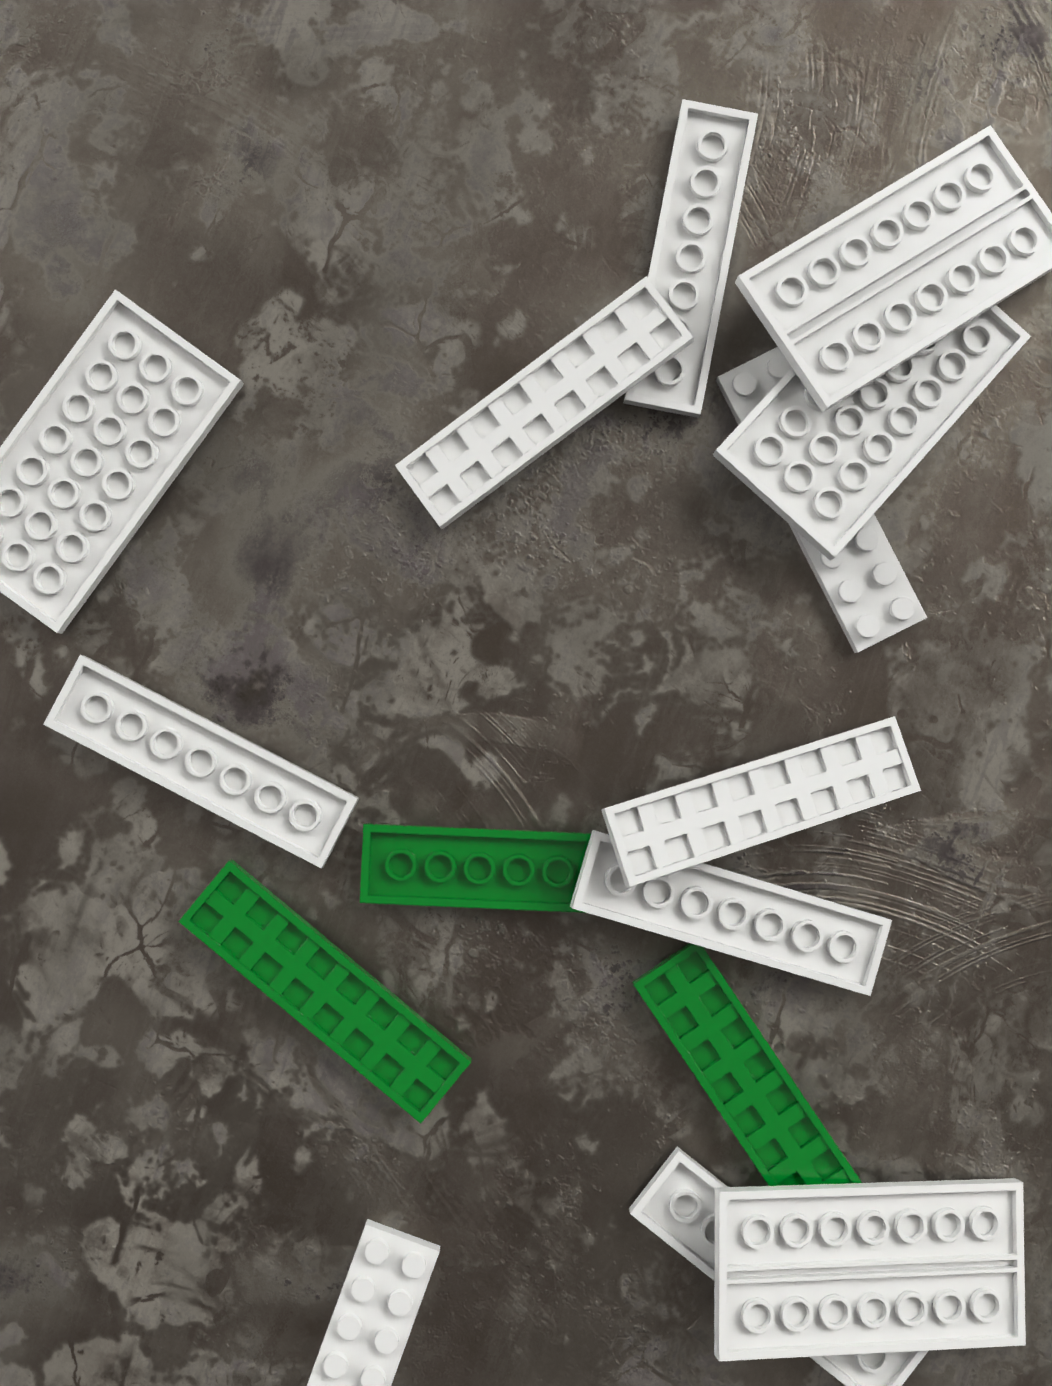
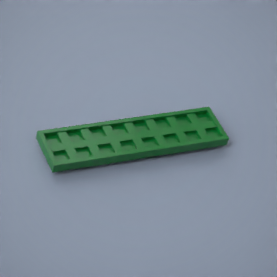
[178,859,472,1124]
[632,943,862,1186]

